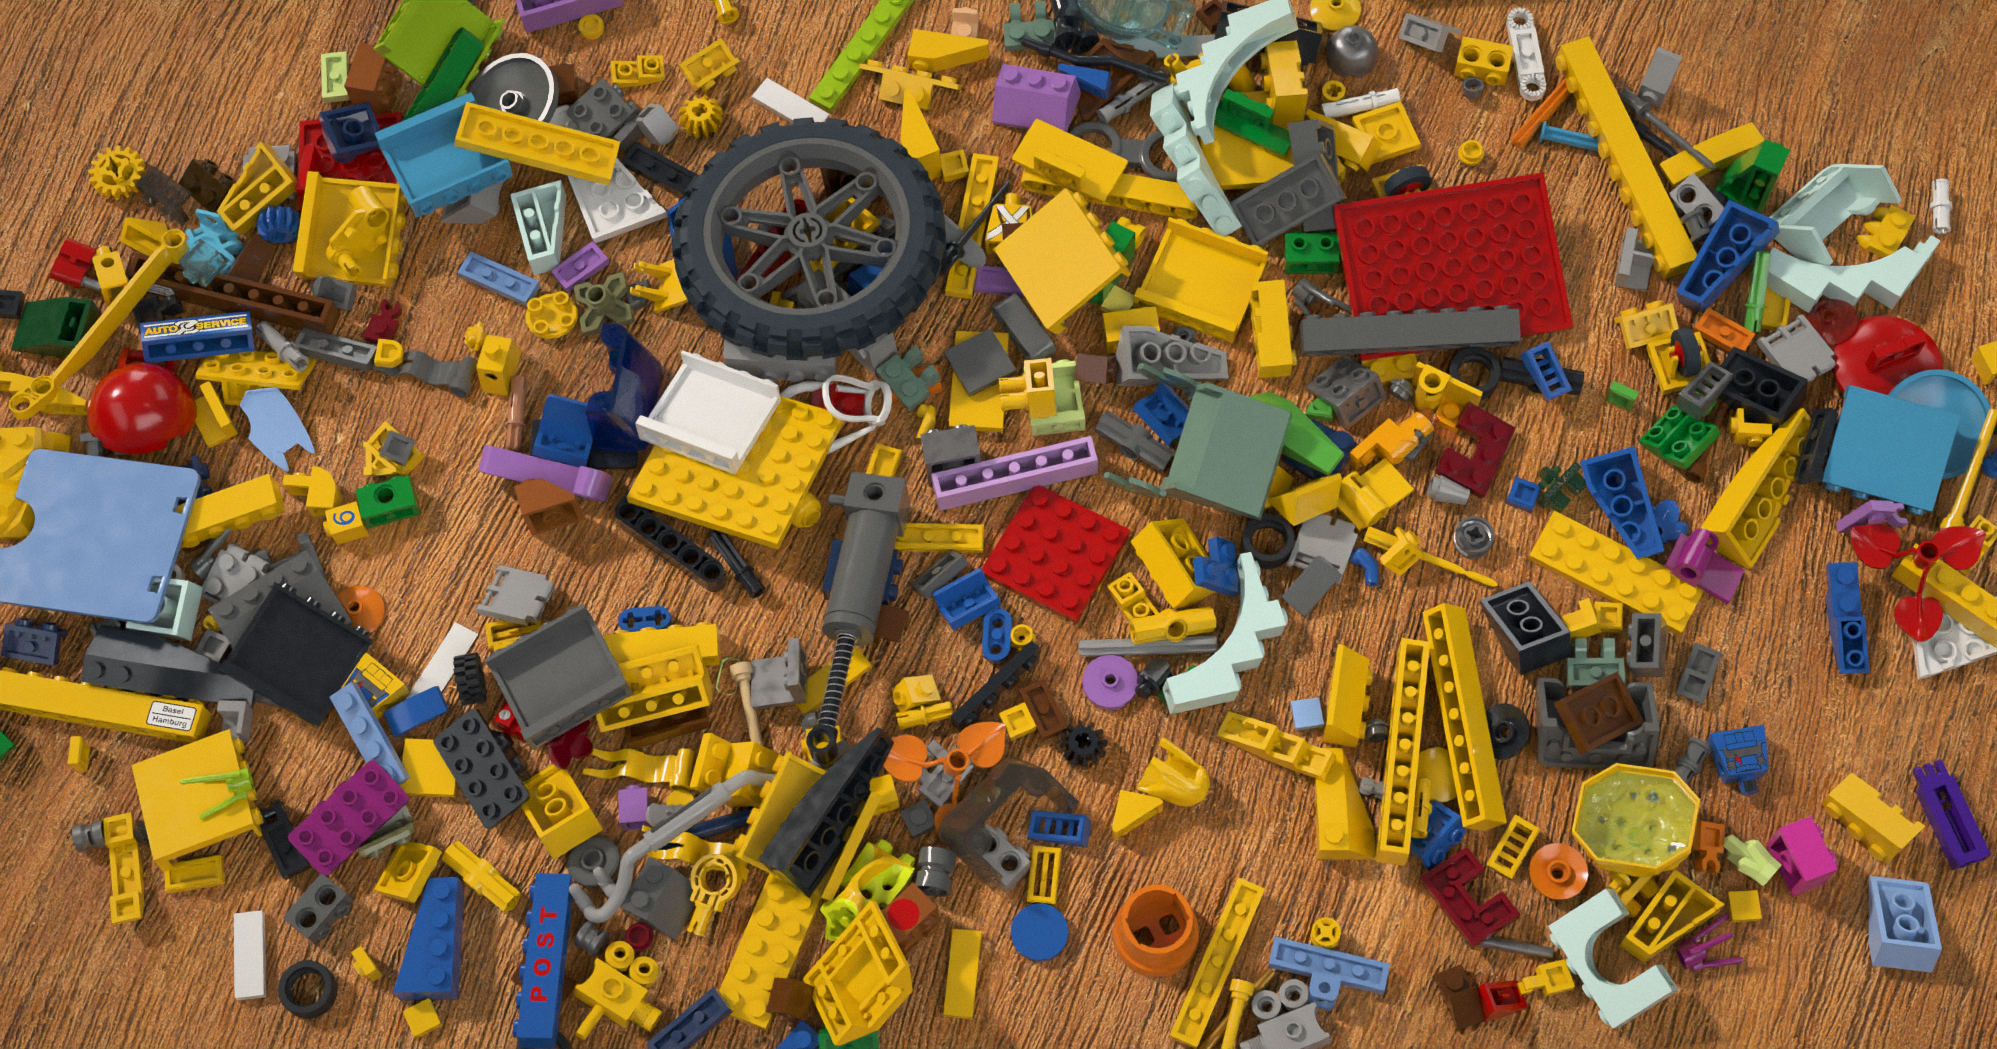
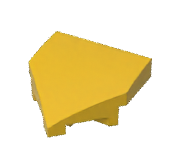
[363,421,426,477]

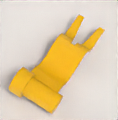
[583,748,695,792]
[642,825,749,884]

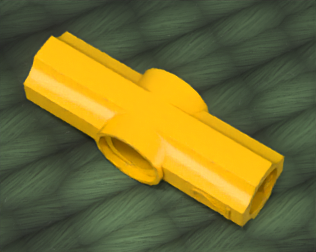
[1129,606,1216,644]
[441,841,522,914]

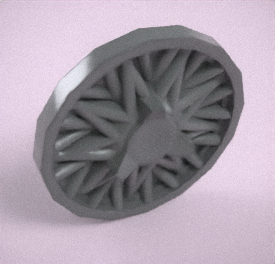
[567,836,621,888]

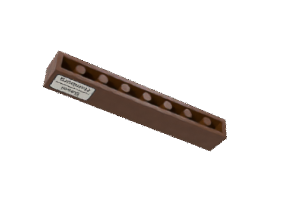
[126,253,340,335]

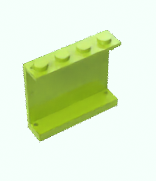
[373,0,506,100]

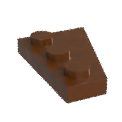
[625,706,711,749]

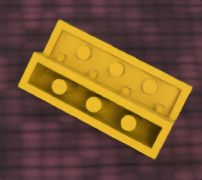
[596,644,712,733]

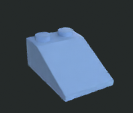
[1869,876,1942,973]

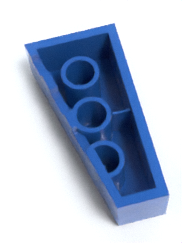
[393,877,465,1001]

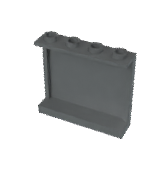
[484,604,633,750]

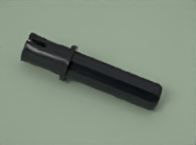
[710,530,766,599]

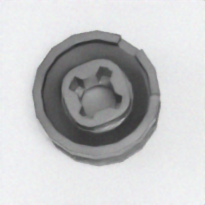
[1453,516,1494,559]

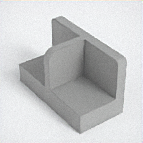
[1399,13,1462,52]
[1614,227,1654,291]

